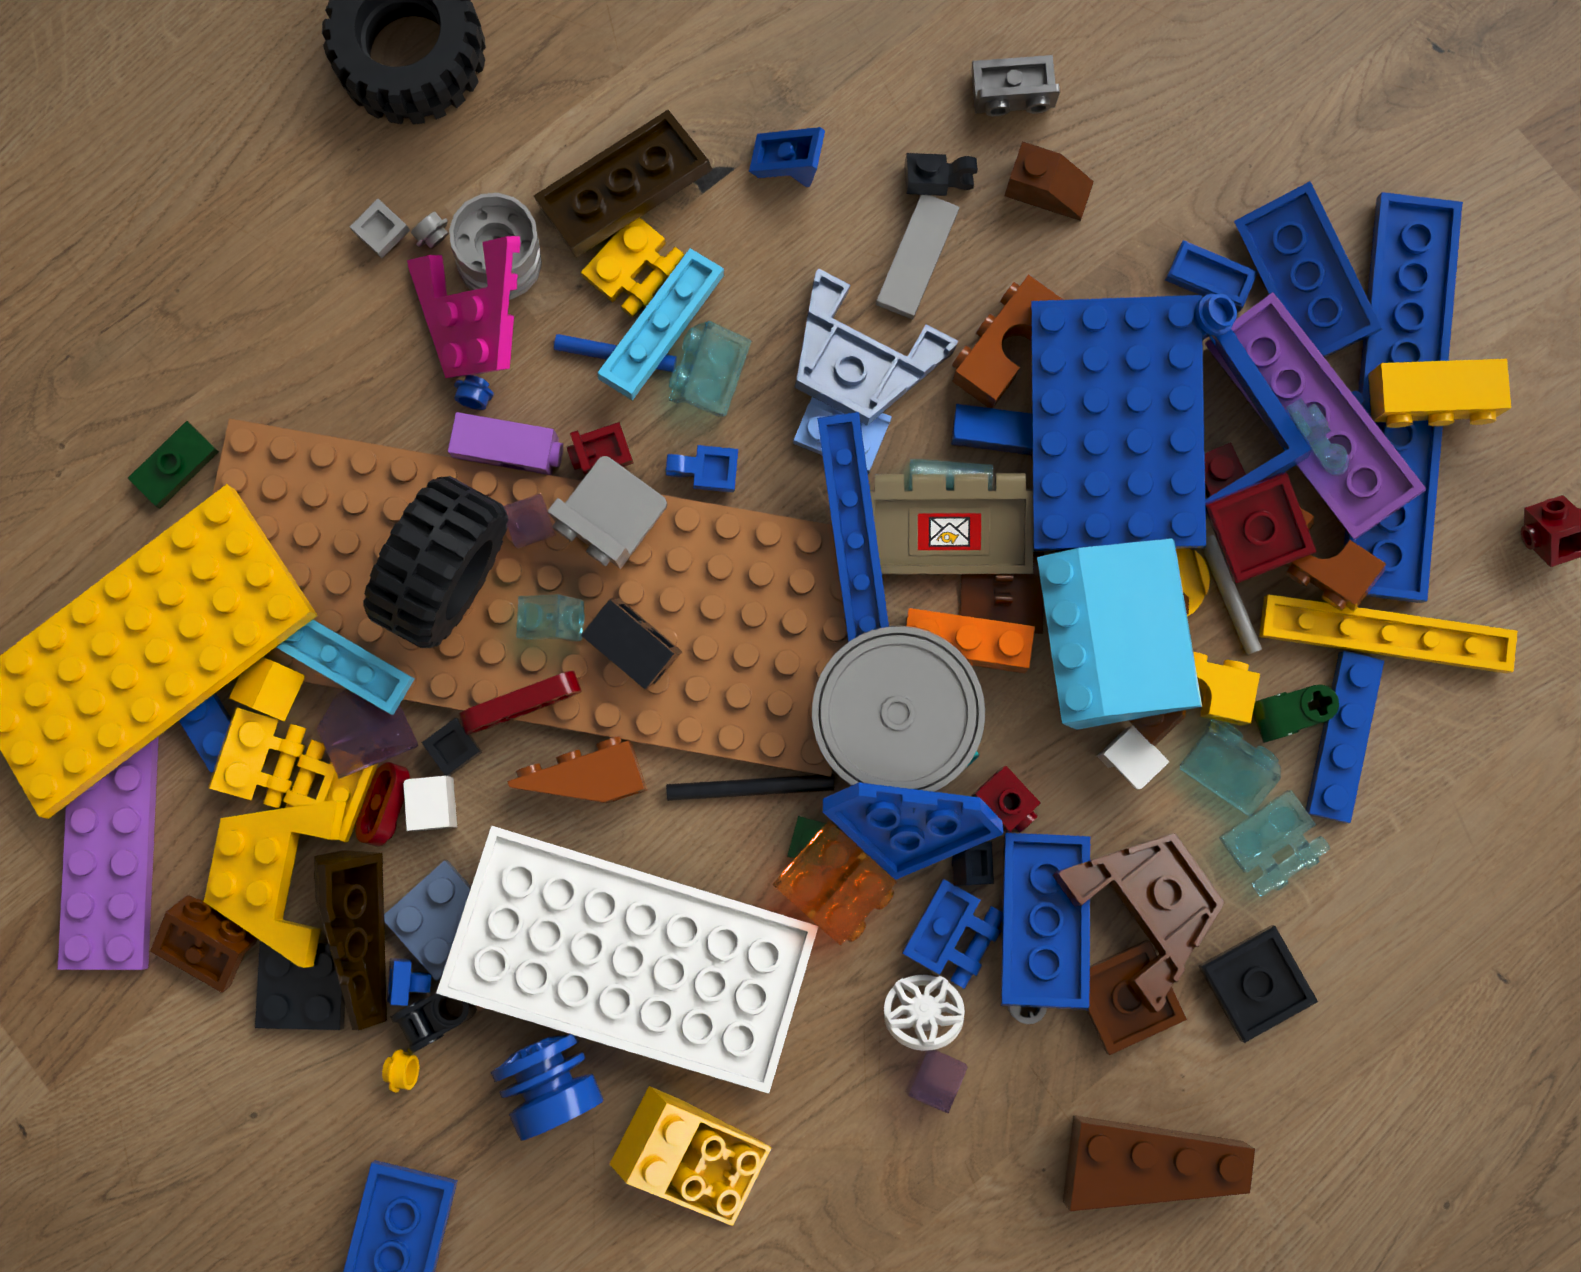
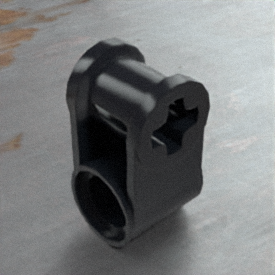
[390,993,477,1055]

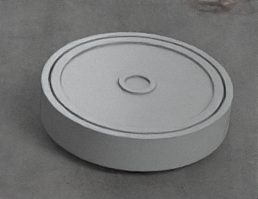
[812,626,985,792]

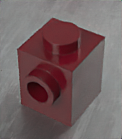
[971,766,1041,833]

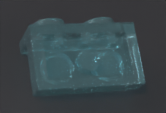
[669,321,752,417]
[1180,719,1281,817]

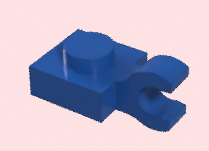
[666,445,738,493]

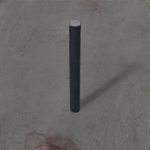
[666,774,834,801]

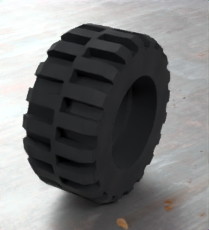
[322,0,486,125]
[363,476,508,648]

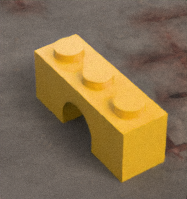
[1193,652,1260,726]

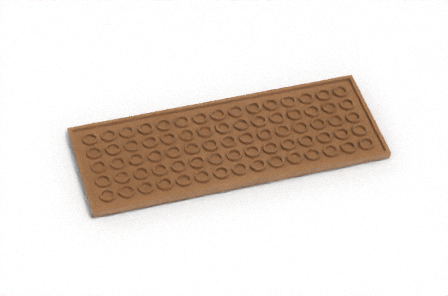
[212,419,848,777]

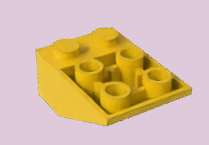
[609,1086,772,1226]

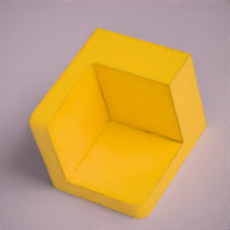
[229,657,304,722]

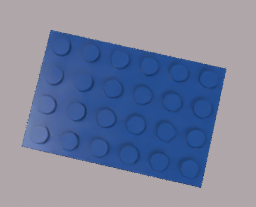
[1031,295,1206,551]

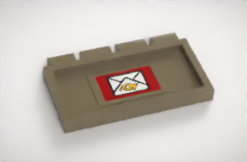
[870,473,1034,574]

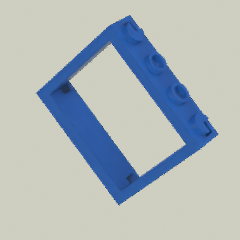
[1202,329,1312,520]

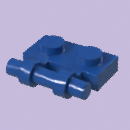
[902,879,1003,989]

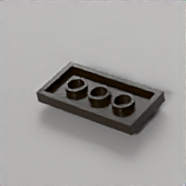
[534,110,712,258]

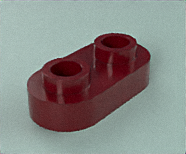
[355,762,410,847]

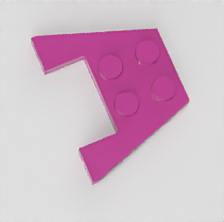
[407,236,520,378]

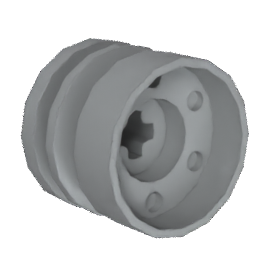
[449,193,542,300]

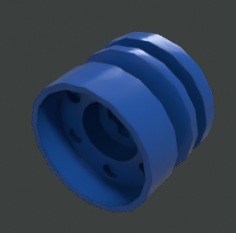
[491,1034,604,1141]

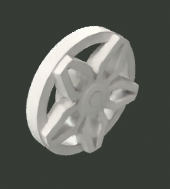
[884,975,965,1051]

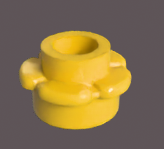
[382,1049,419,1093]

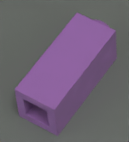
[448,412,563,475]

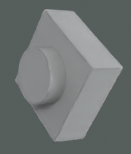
[350,199,410,259]

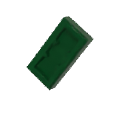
[128,421,219,509]

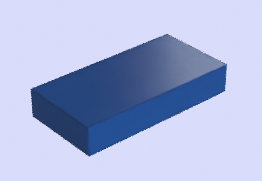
[1165,240,1258,312]

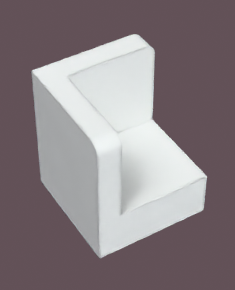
[1097,725,1169,790]
[403,776,457,831]

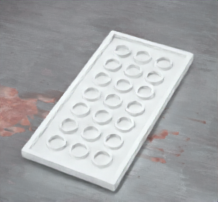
[436,826,818,1093]

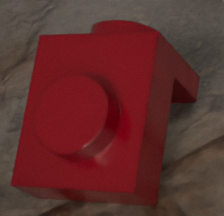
[567,422,634,476]

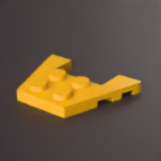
[204,800,346,968]

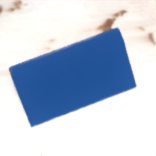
[951,404,1033,455]

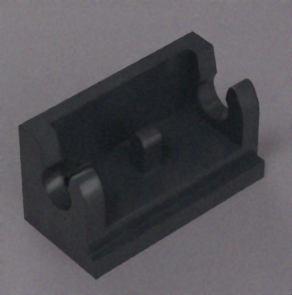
[581,598,682,690]

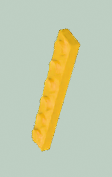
[1259,594,1518,673]

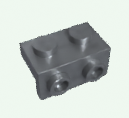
[971,55,1060,116]

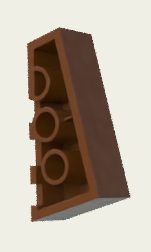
[1063,1115,1255,1211]

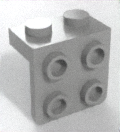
[548,456,667,569]

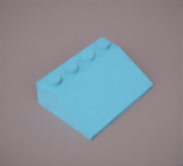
[1037,538,1202,730]

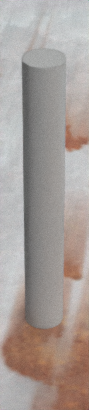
[1202,535,1262,655]

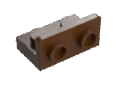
[150,895,258,993]

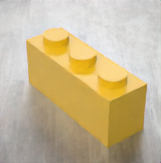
[1368,359,1511,428]

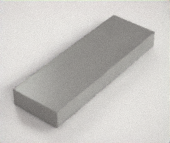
[876,195,959,320]

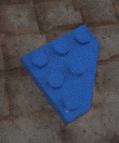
[823,782,1003,880]

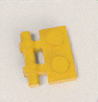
[581,217,684,318]
[208,707,306,808]
[283,739,378,842]

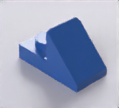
[749,127,825,187]

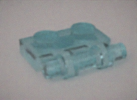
[1286,398,1349,476]
[1219,790,1331,897]

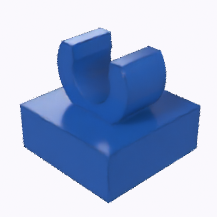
[387,958,431,1006]

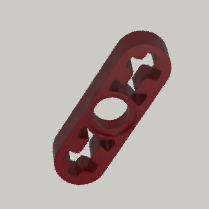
[459,671,582,735]

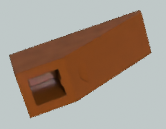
[507,736,647,803]

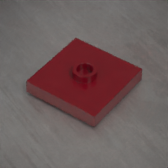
[1205,472,1317,584]

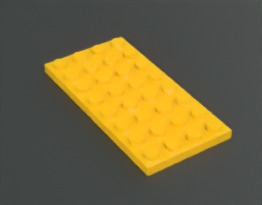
[0,484,318,819]

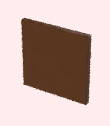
[960,552,1044,634]

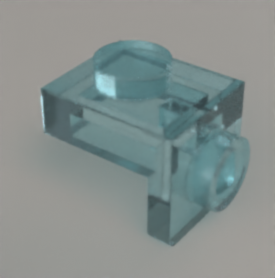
[516,594,585,641]

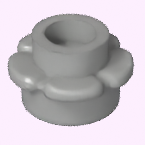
[411,211,449,249]

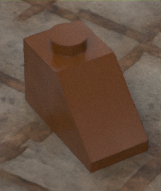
[1004,141,1094,221]

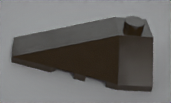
[314,850,387,1031]

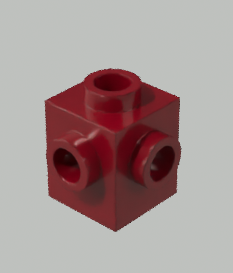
[1521,495,1581,567]

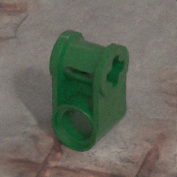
[1253,684,1339,743]

